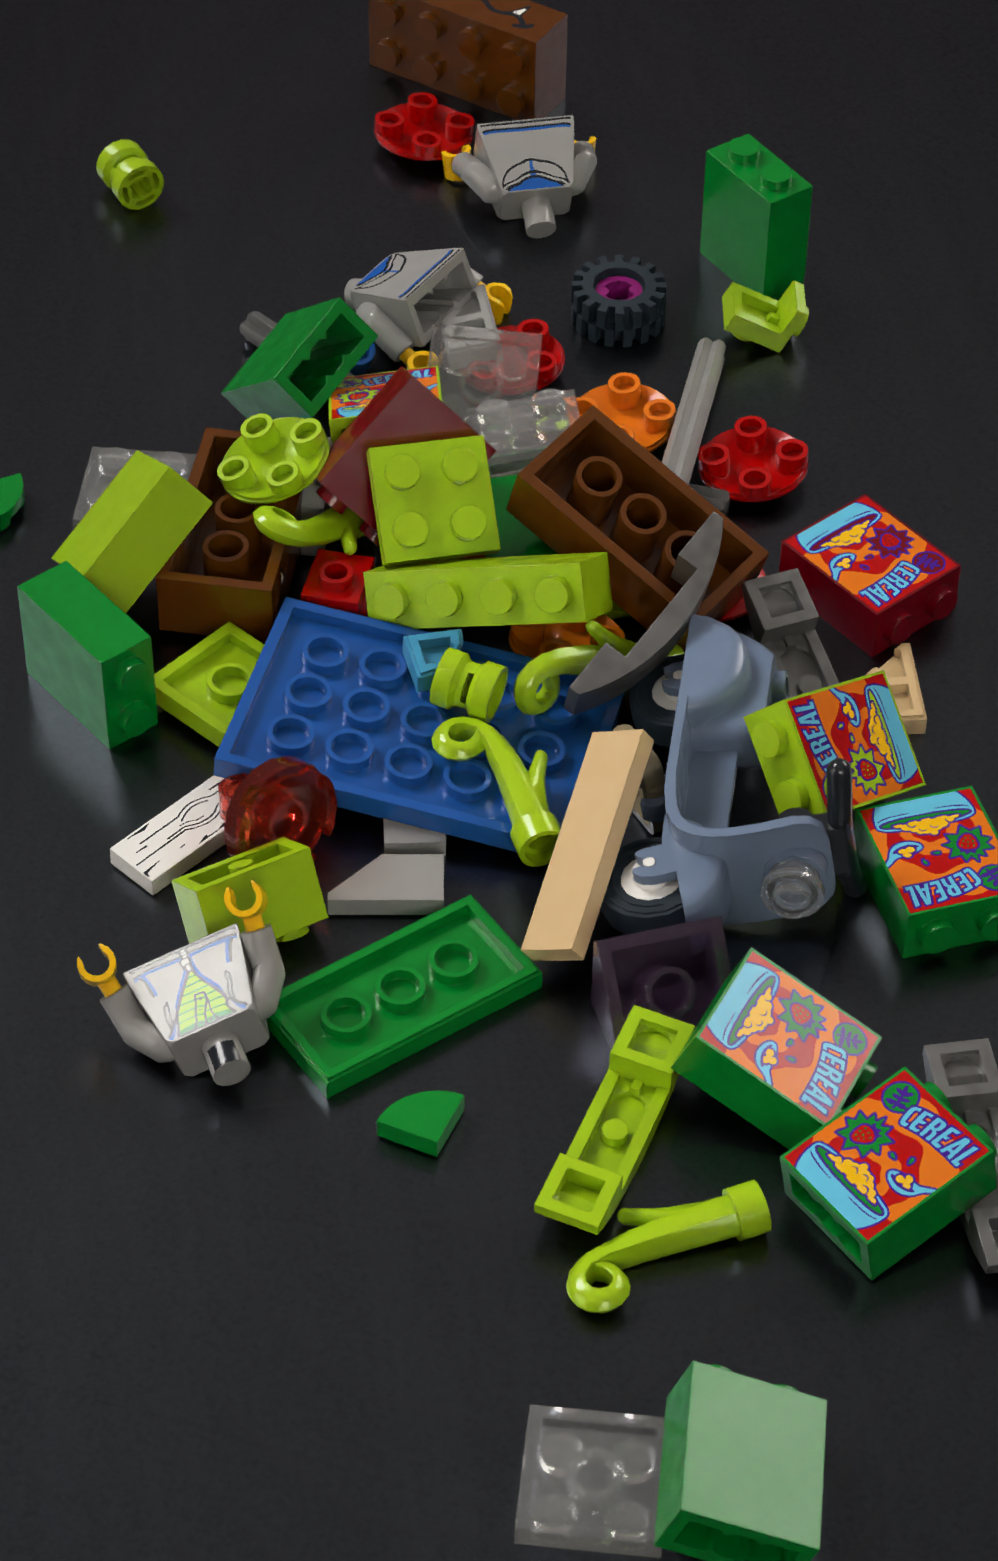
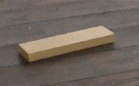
[521,729,654,961]

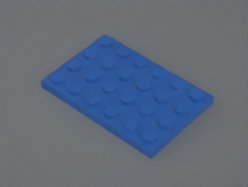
[213,597,626,852]

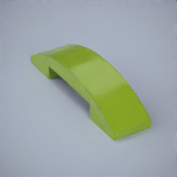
[534,1005,695,1235]

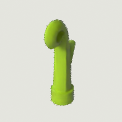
[253,506,365,555]
[513,620,685,715]
[431,716,561,867]
[566,1180,772,1314]

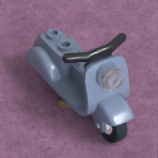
[600,614,867,953]

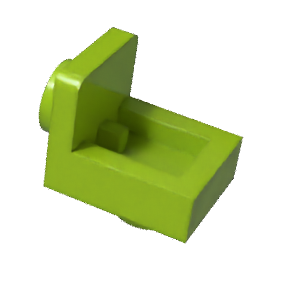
[722,281,809,353]

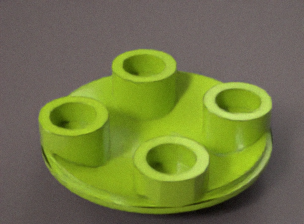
[217,413,330,504]

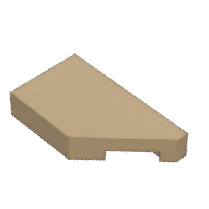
[866,643,927,735]

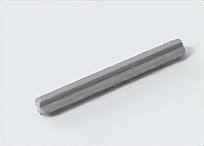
[662,337,726,485]

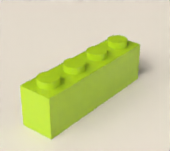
[363,552,613,629]

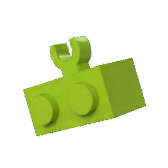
[171,837,329,944]

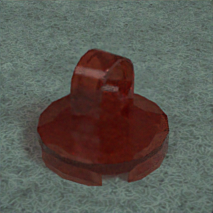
[218,755,337,861]

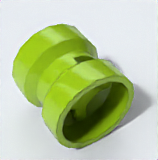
[96,139,164,210]
[429,647,508,723]

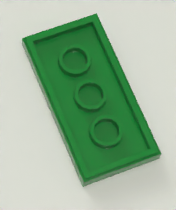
[266,894,543,1099]

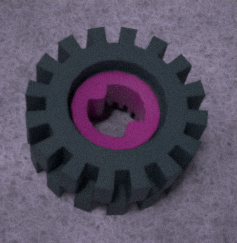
[571,255,667,347]

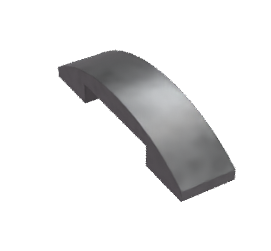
[563,512,723,715]
[742,568,839,698]
[923,1038,998,1274]

